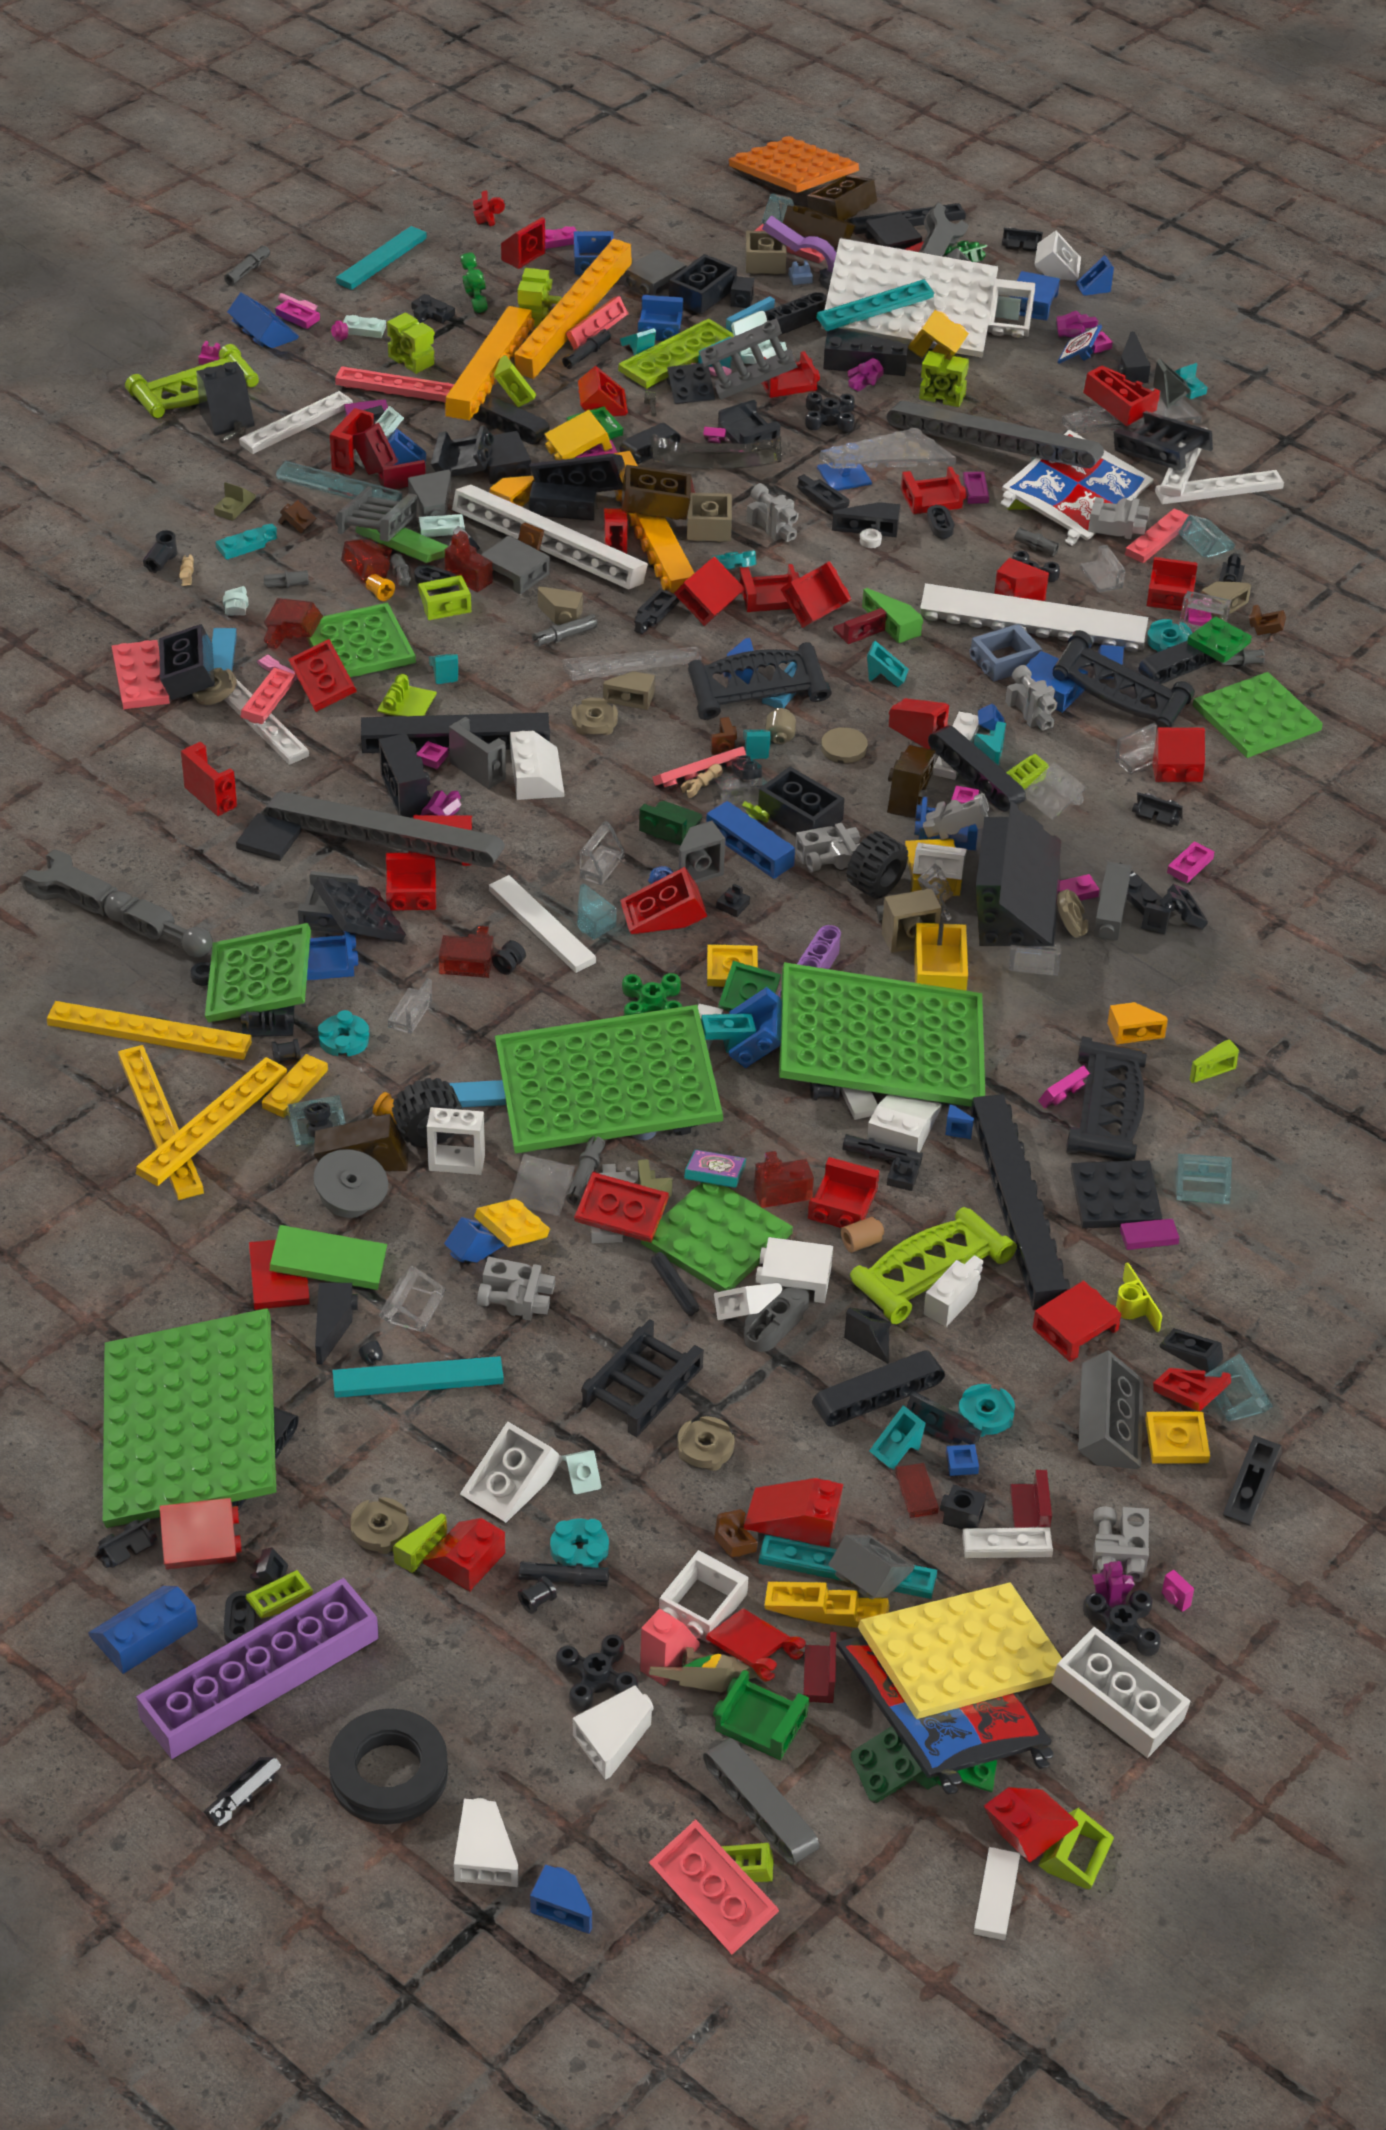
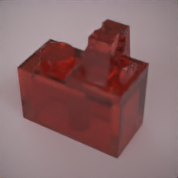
[444,531,493,593]
[341,538,392,583]
[263,598,323,649]
[439,926,494,978]
[754,1151,814,1208]

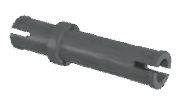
[224,245,270,286]
[532,614,598,647]
[566,1136,605,1205]

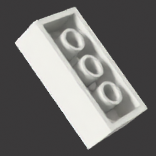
[1052,1627,1191,1758]

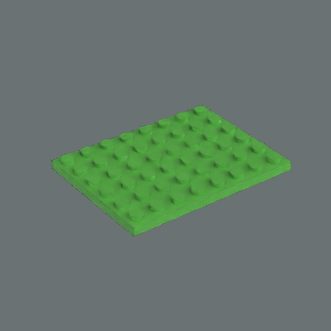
[779,962,985,1107]
[495,1005,723,1153]
[103,1308,276,1528]

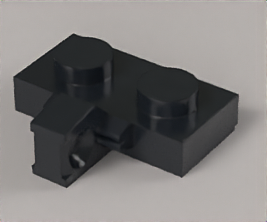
[411,294,455,324]
[1160,884,1208,929]

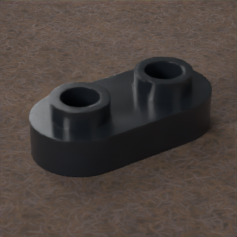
[927,505,955,539]
[414,565,457,593]
[732,755,762,780]
[223,1591,256,1643]

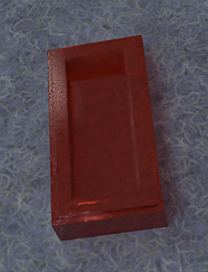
[896,1463,939,1518]

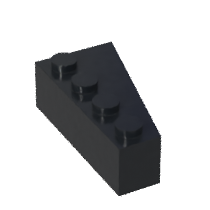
[823,328,908,376]

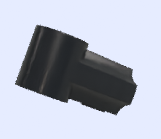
[143,530,177,573]

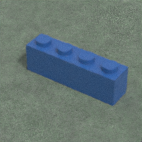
[706,801,795,879]

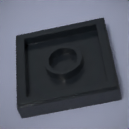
[236,813,302,861]

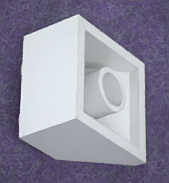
[1035,231,1081,281]

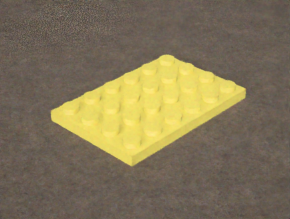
[858,1582,1062,1719]

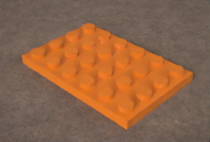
[729,136,859,193]

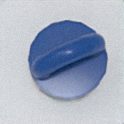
[648,866,674,884]

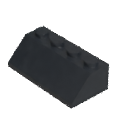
[530,454,626,492]

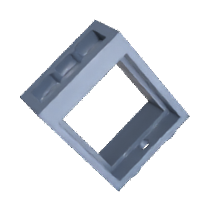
[970,624,1042,682]

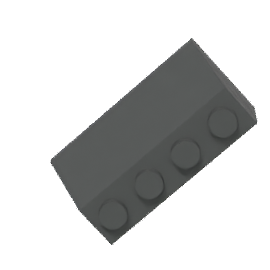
[1078,1350,1144,1469]

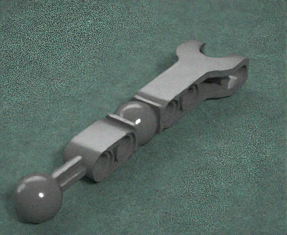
[919,202,969,257]
[21,849,213,958]

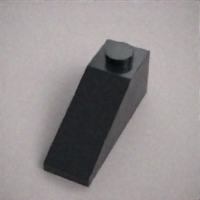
[1117,331,1151,384]
[832,502,901,537]
[315,1283,358,1365]
[1223,1435,1282,1525]

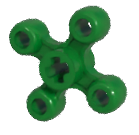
[460,252,488,313]
[622,973,683,1016]

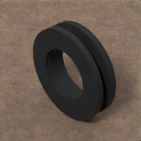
[329,1709,448,1824]

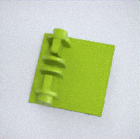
[377,674,437,716]

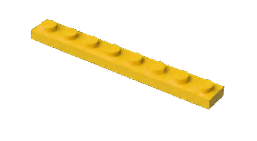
[47,1001,252,1060]
[118,1045,204,1200]
[136,1057,287,1186]

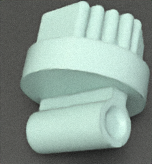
[223,586,248,616]

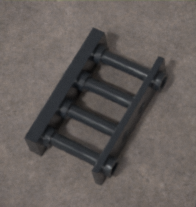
[1113,411,1213,471]
[581,1319,704,1438]

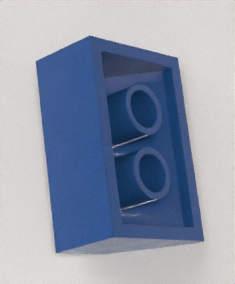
[227,292,299,348]
[88,1586,198,1674]

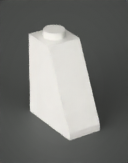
[573,1685,653,1780]
[454,1798,518,1887]

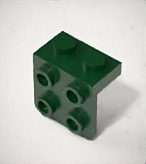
[639,801,702,846]
[850,1726,938,1803]

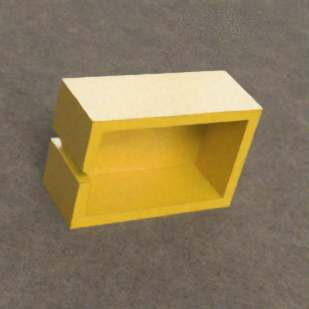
[908,310,969,360]
[914,923,968,991]

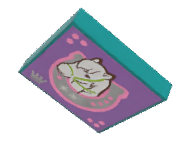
[684,1150,746,1188]

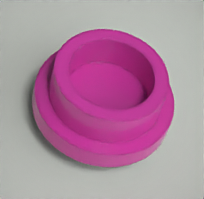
[331,321,348,341]

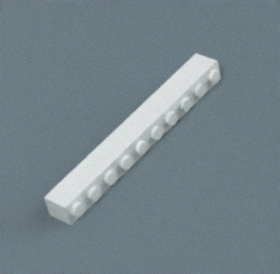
[452,485,648,589]
[920,583,1148,652]

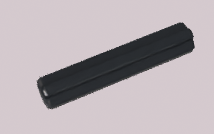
[651,1252,699,1316]

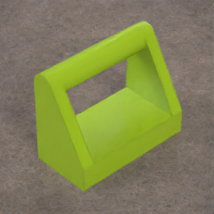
[494,355,536,407]
[418,575,472,621]
[1038,1808,1114,1889]

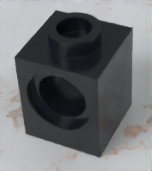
[730,276,755,308]
[940,1485,986,1530]

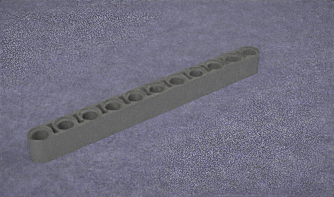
[886,401,1104,469]
[263,791,505,867]

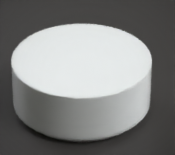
[860,529,882,548]

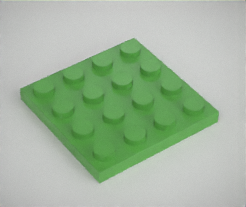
[301,603,416,677]
[1193,672,1323,758]
[205,923,311,1023]
[641,1182,793,1292]

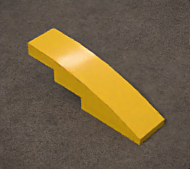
[764,1582,890,1628]

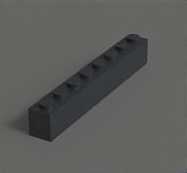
[361,712,550,753]

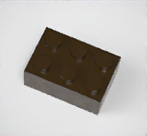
[807,174,877,221]
[621,464,691,520]

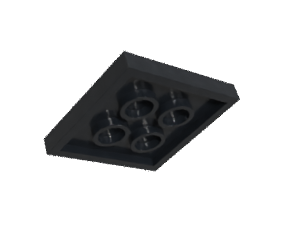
[313,877,406,942]
[1071,1160,1163,1229]

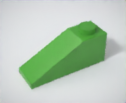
[862,588,923,643]

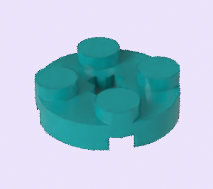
[712,550,757,569]
[1147,619,1192,653]
[318,1010,370,1056]
[958,1384,1015,1437]
[550,1519,609,1567]

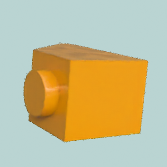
[489,476,535,507]
[1107,1002,1168,1045]

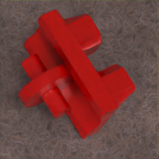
[473,190,505,227]

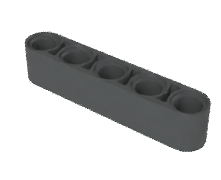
[703,1738,820,1865]

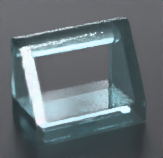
[761,194,793,224]
[1178,514,1235,558]
[286,1095,346,1146]
[1175,1154,1232,1204]
[1205,1354,1273,1421]

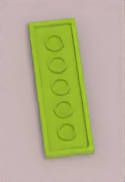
[618,318,734,389]

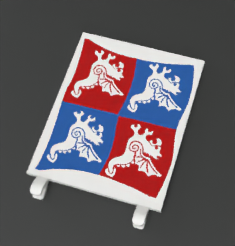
[1001,430,1154,546]

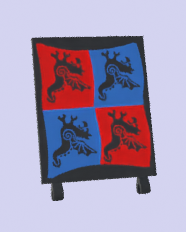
[836,1636,1053,1794]

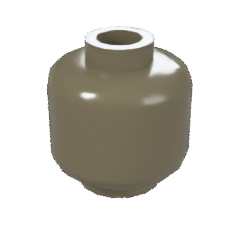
[765,708,796,744]

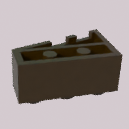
[783,205,855,250]
[887,745,936,818]
[314,1114,409,1171]

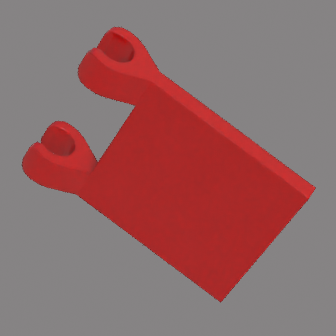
[706,1608,806,1682]

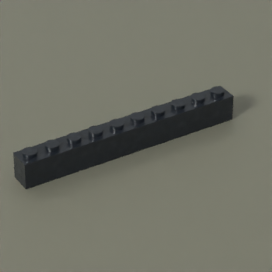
[971,1094,1070,1310]

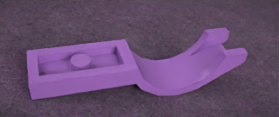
[762,216,836,273]

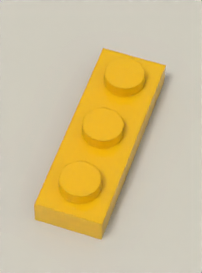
[262,1054,328,1118]

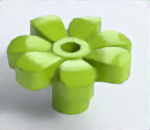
[742,801,770,823]

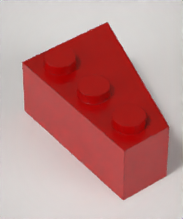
[1083,366,1161,426]

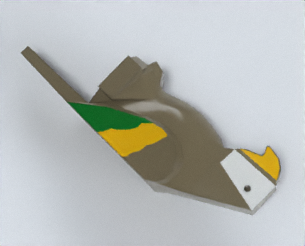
[649,1647,757,1692]

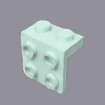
[731,311,787,365]

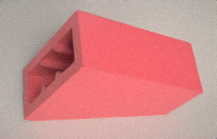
[640,1608,700,1686]

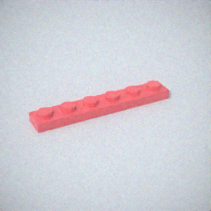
[335,366,454,403]

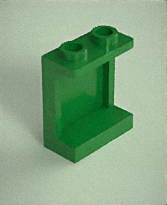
[713,1670,809,1761]

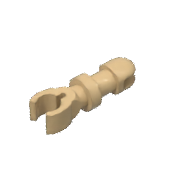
[180,554,194,586]
[681,764,723,798]

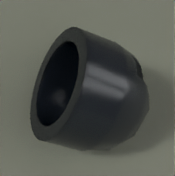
[358,1341,383,1365]

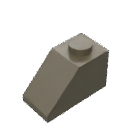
[1199,581,1251,619]
[538,586,583,624]
[603,671,655,710]

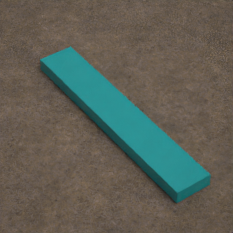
[336,226,427,290]
[817,279,934,331]
[333,1356,504,1398]
[758,1535,937,1599]

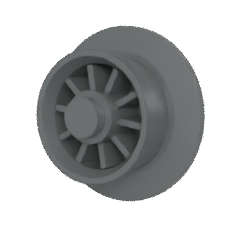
[313,1150,388,1218]

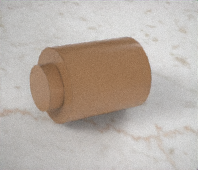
[841,1217,884,1253]

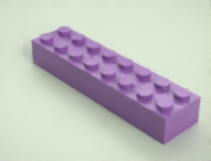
[136,1578,378,1760]

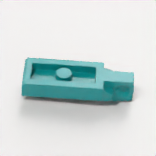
[215,523,277,560]

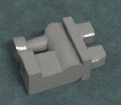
[746,483,799,542]
[1088,497,1150,539]
[1005,665,1057,730]
[923,793,989,840]
[795,823,860,872]
[477,1257,555,1320]
[1092,1506,1149,1582]

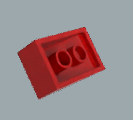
[620,867,707,934]
[744,1478,843,1548]

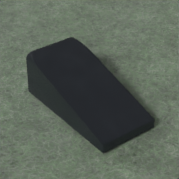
[1160,1328,1223,1374]

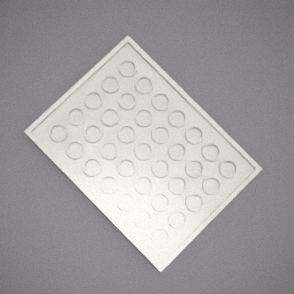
[821,238,998,358]

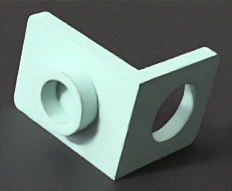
[561,1450,601,1494]

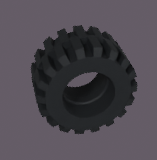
[847,831,908,899]
[392,1078,463,1148]

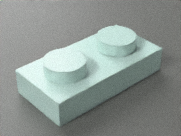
[343,315,386,338]
[419,514,465,537]

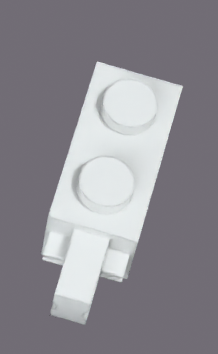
[924,1256,983,1327]

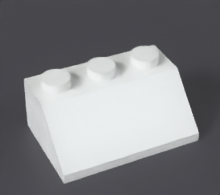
[510,731,564,800]

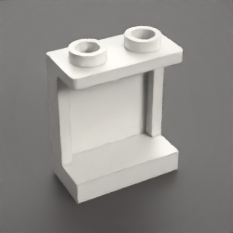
[756,1237,833,1303]

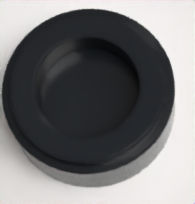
[191,962,211,986]

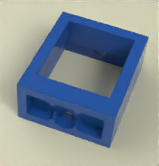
[574,231,614,275]

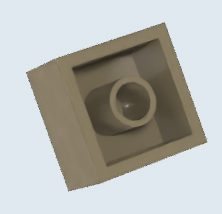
[745,231,787,275]
[687,493,732,542]
[881,888,941,953]

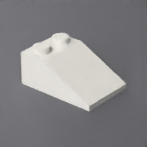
[867,1094,942,1152]
[460,1421,563,1523]

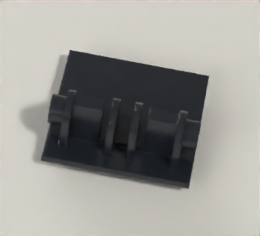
[667,363,715,404]
[241,1005,295,1037]

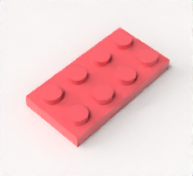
[112,640,170,710]
[649,1820,779,1955]

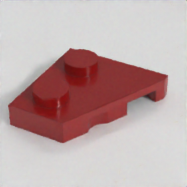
[1153,1368,1231,1412]

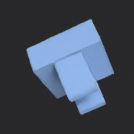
[788,260,813,285]

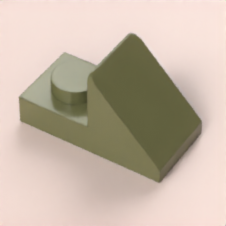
[214,482,255,521]
[638,1159,672,1198]

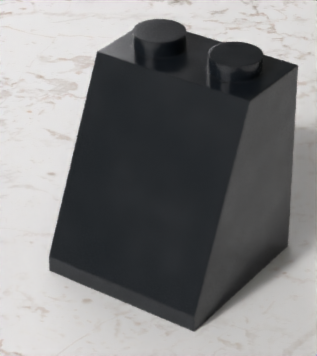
[196,361,255,436]

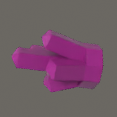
[1056,311,1098,338]
[848,358,884,392]
[421,790,462,815]
[1092,1561,1135,1608]

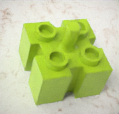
[518,268,562,327]
[387,312,435,374]
[919,351,969,407]

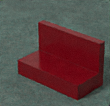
[352,423,398,475]
[378,460,425,491]
[833,608,887,645]
[1010,1470,1052,1528]
[803,1632,837,1703]

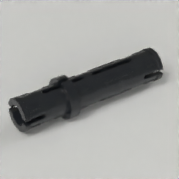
[562,329,611,369]
[842,1134,923,1168]
[519,1561,609,1587]

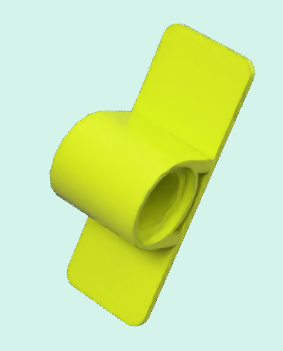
[1116,1263,1162,1332]

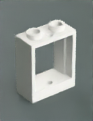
[988,279,1035,338]
[427,1107,485,1175]
[659,1550,748,1643]

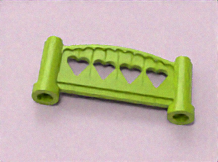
[125,344,259,418]
[850,1207,1017,1324]

